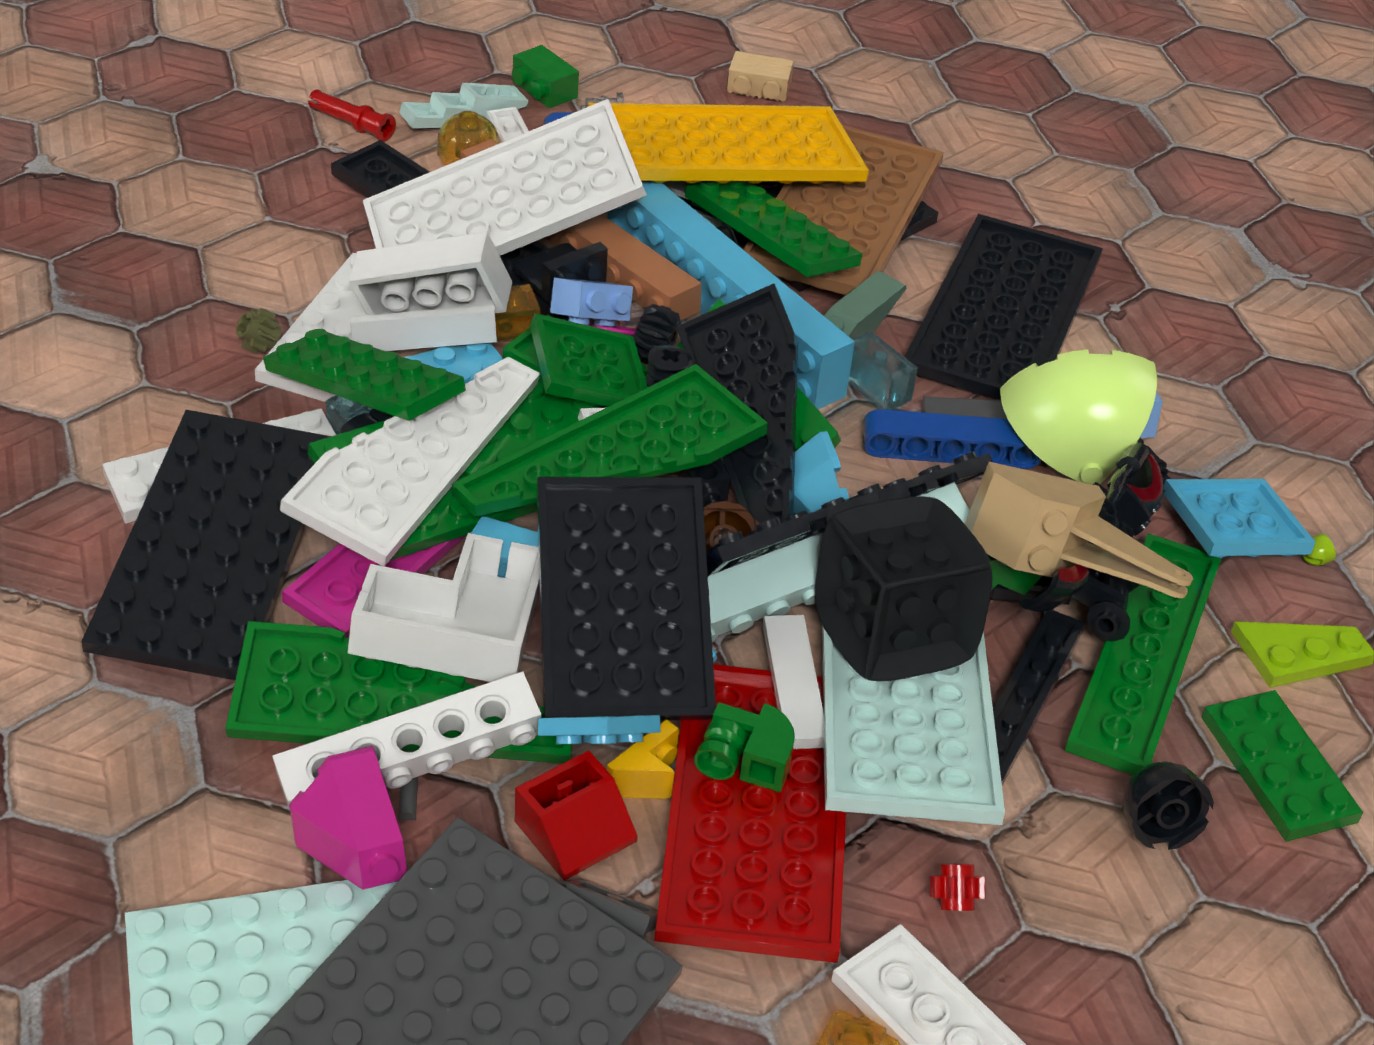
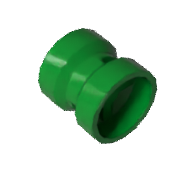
[694,719,748,780]

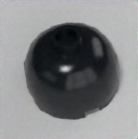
[1122,761,1214,850]

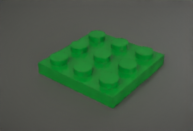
[530,313,648,407]

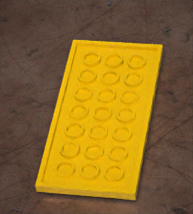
[587,103,869,184]

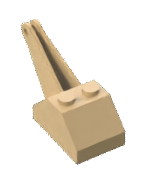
[965,462,1193,598]

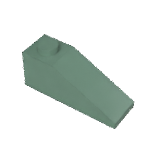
[824,270,907,361]

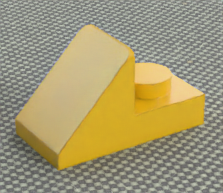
[606,719,679,799]

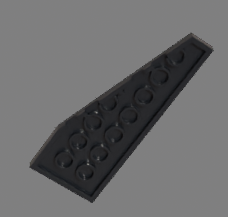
[676,283,798,524]
[706,451,993,576]

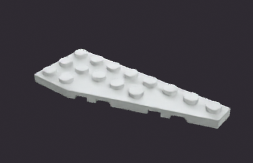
[280,357,540,566]

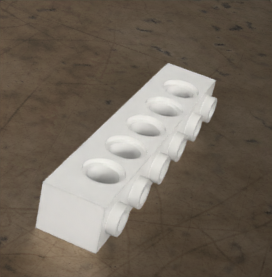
[272,671,541,811]

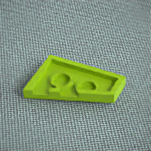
[1231,621,1374,688]

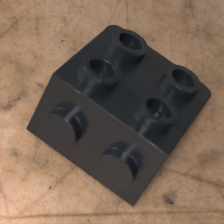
[514,242,608,304]

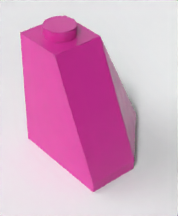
[289,746,407,890]

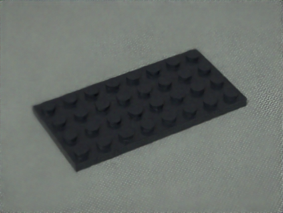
[901,214,1103,400]
[81,409,331,680]

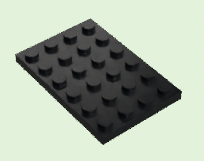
[536,477,716,720]

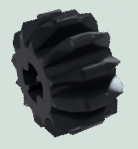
[633,304,681,364]

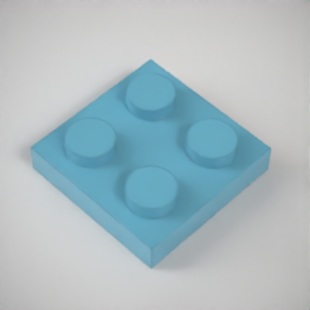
[538,715,660,744]

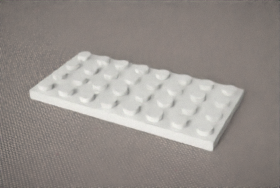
[363,99,647,256]

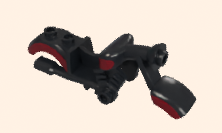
[1020,443,1165,641]

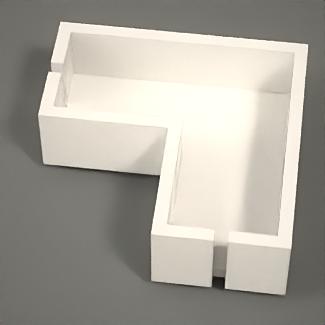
[348,533,540,682]

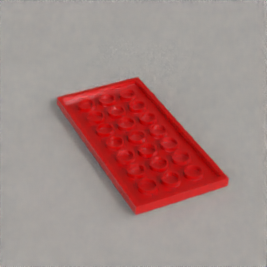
[654,664,846,963]

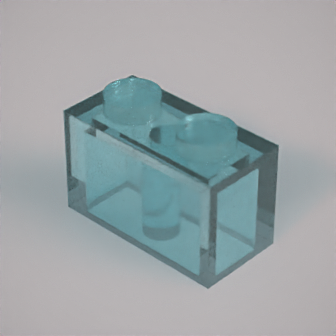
[848,330,918,410]

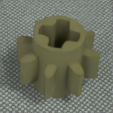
[236,308,281,354]

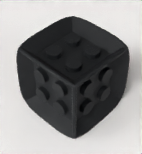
[815,496,993,681]

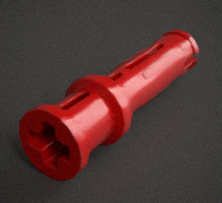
[308,89,396,142]

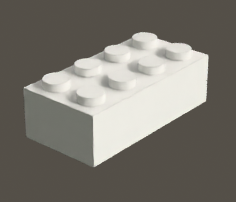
[348,231,512,315]

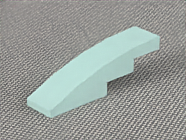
[399,83,528,128]

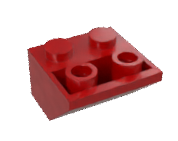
[514,750,638,881]

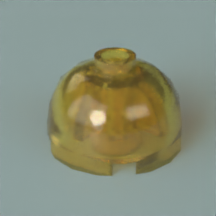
[437,111,500,165]

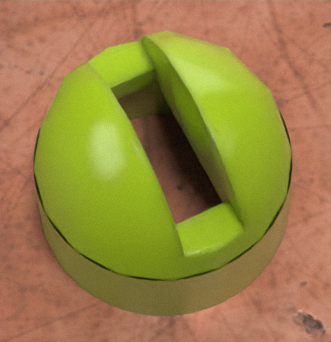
[1302,533,1336,566]

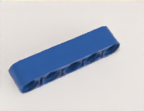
[864,409,1041,469]

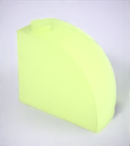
[1000,349,1157,484]

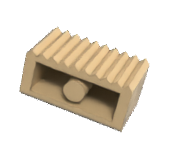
[727,51,794,103]

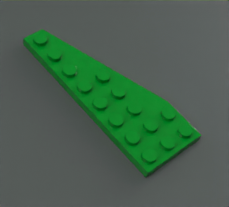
[452,364,768,517]
[225,621,572,764]

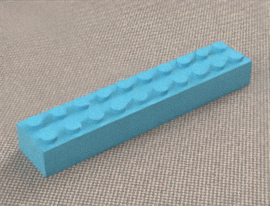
[607,181,855,409]

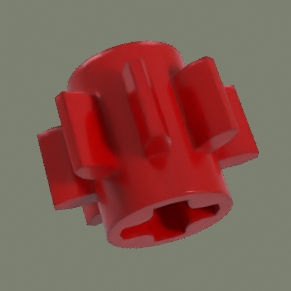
[930,864,986,911]

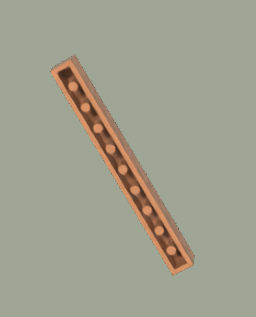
[460,139,702,321]

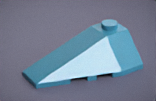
[793,431,850,514]

